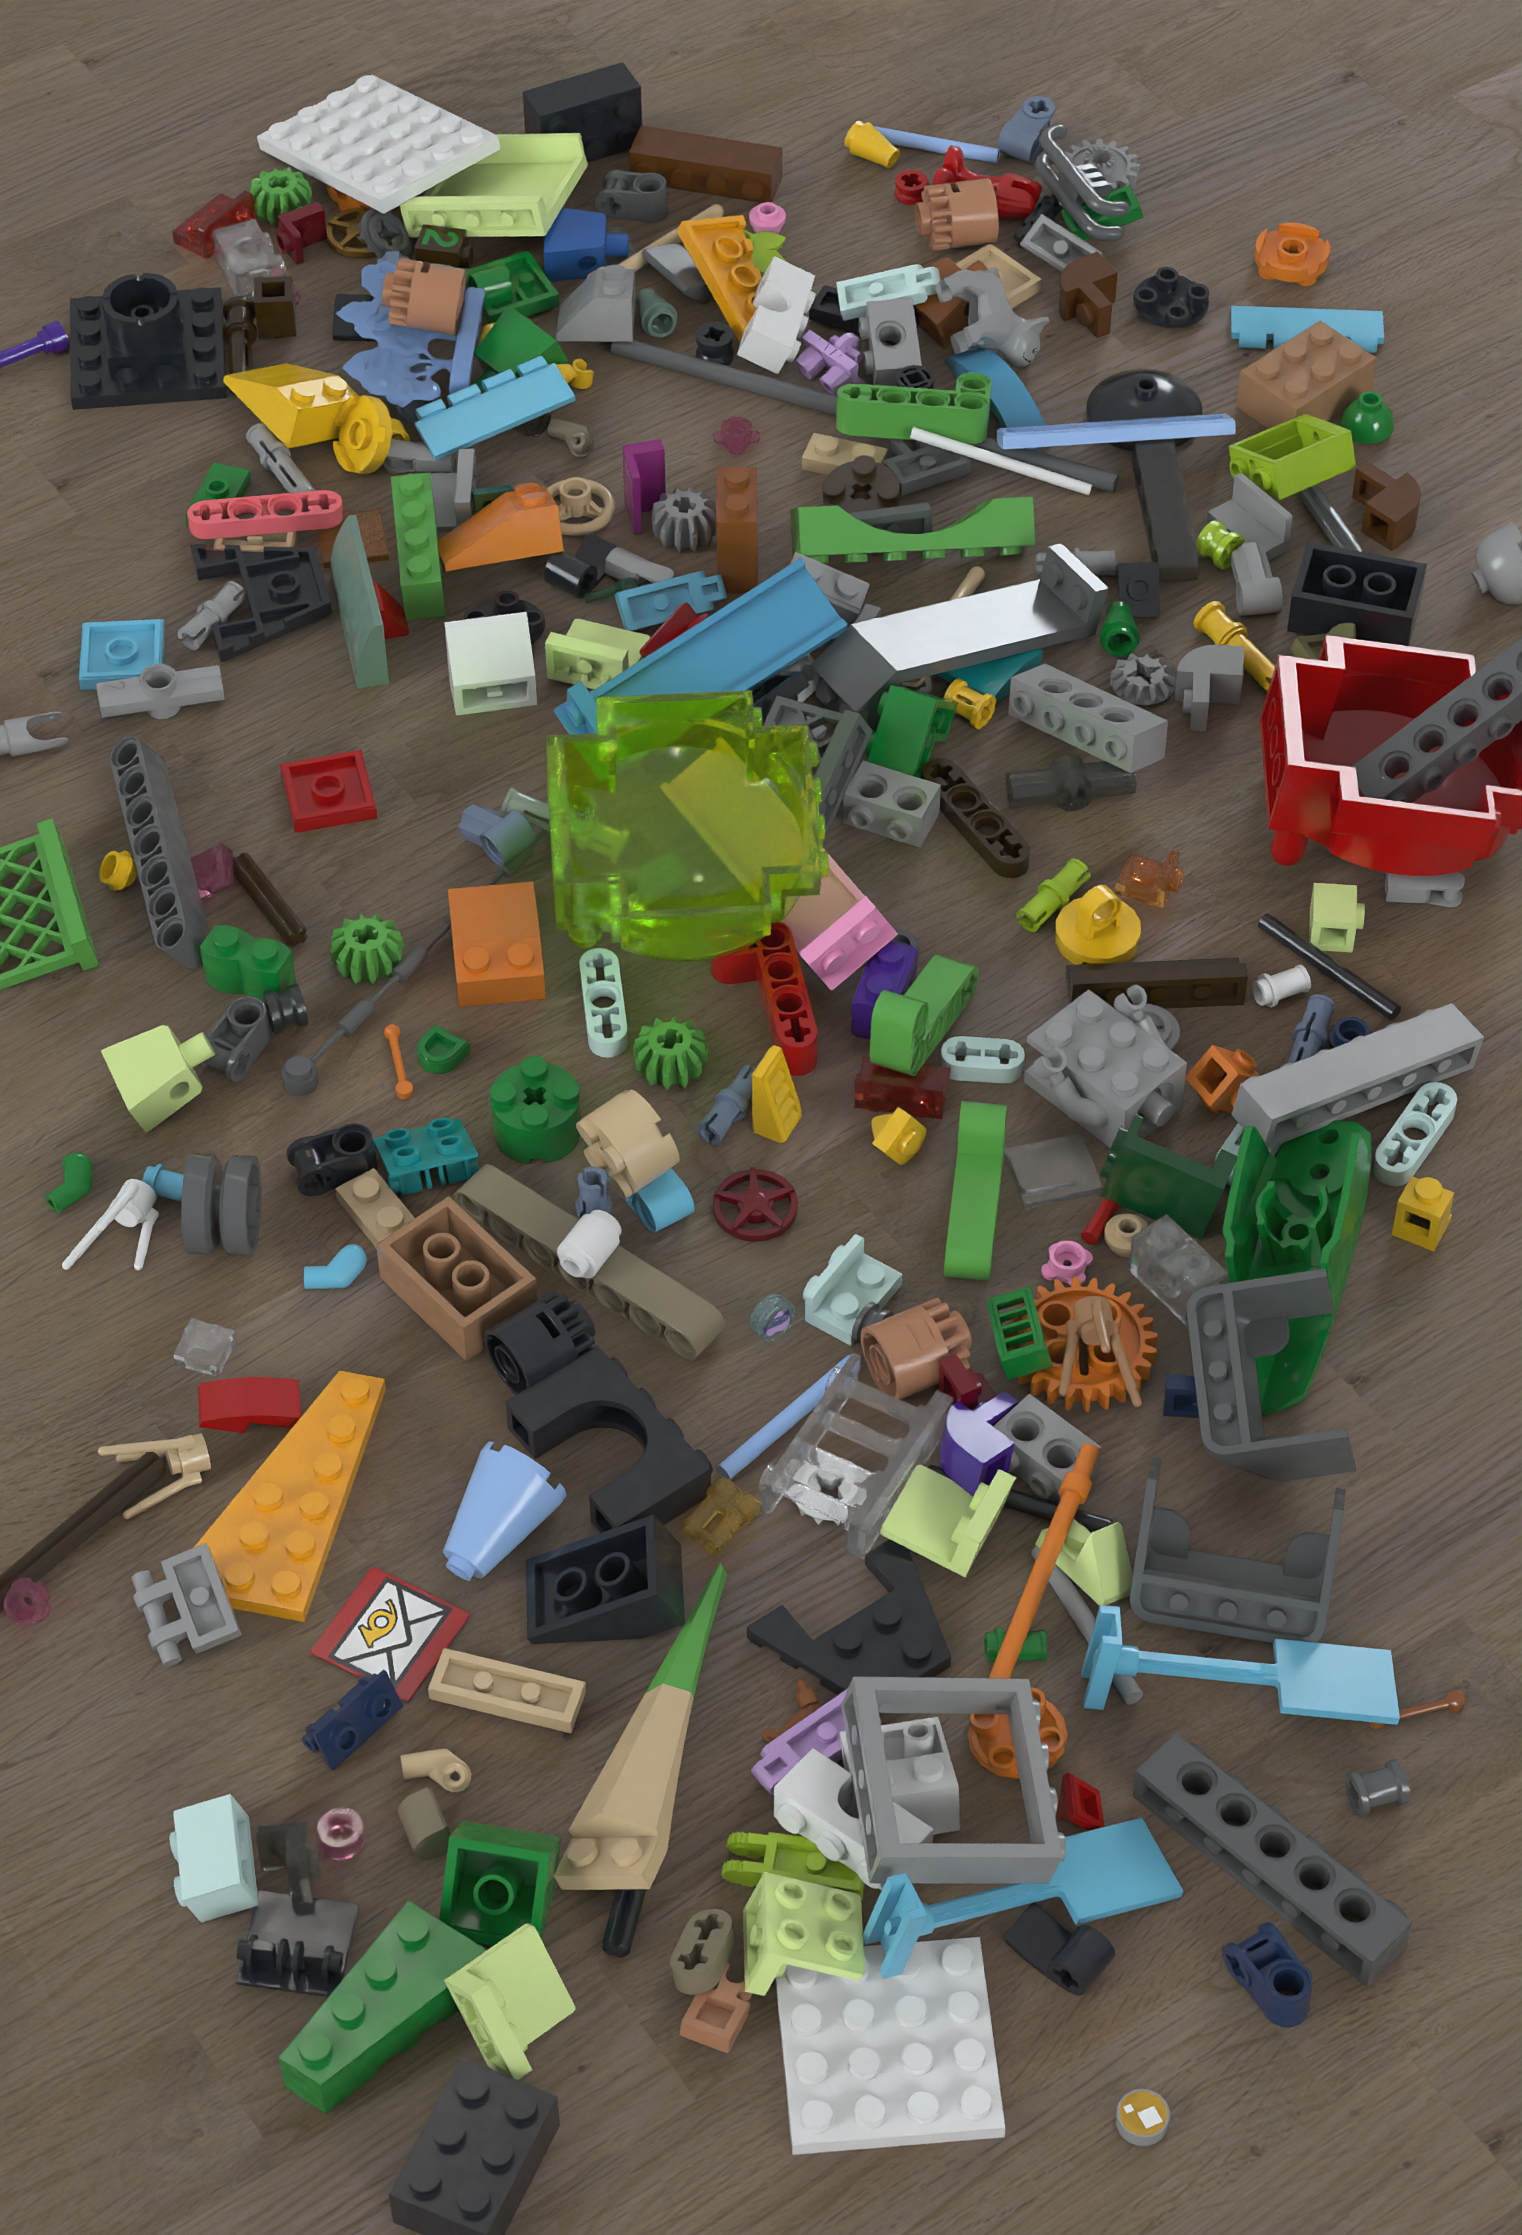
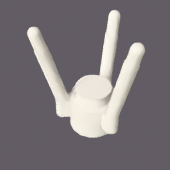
[62,1179,159,1271]

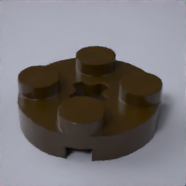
[822,455,901,513]

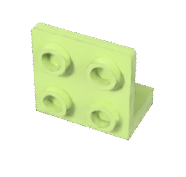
[545,619,650,689]
[880,1464,1016,1577]
[743,1872,865,1996]
[444,1923,575,2080]

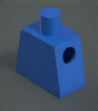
[544,208,629,282]

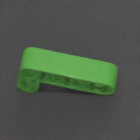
[836,372,992,444]
[870,955,979,1076]
[944,1101,1007,1281]

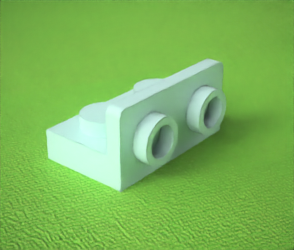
[802,1234,902,1346]

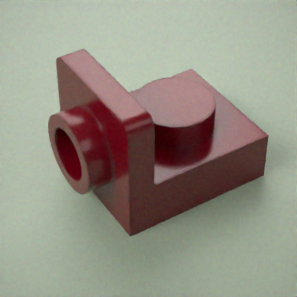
[276,201,327,265]
[939,1354,997,1411]

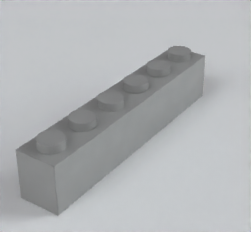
[1231,1003,1484,1148]

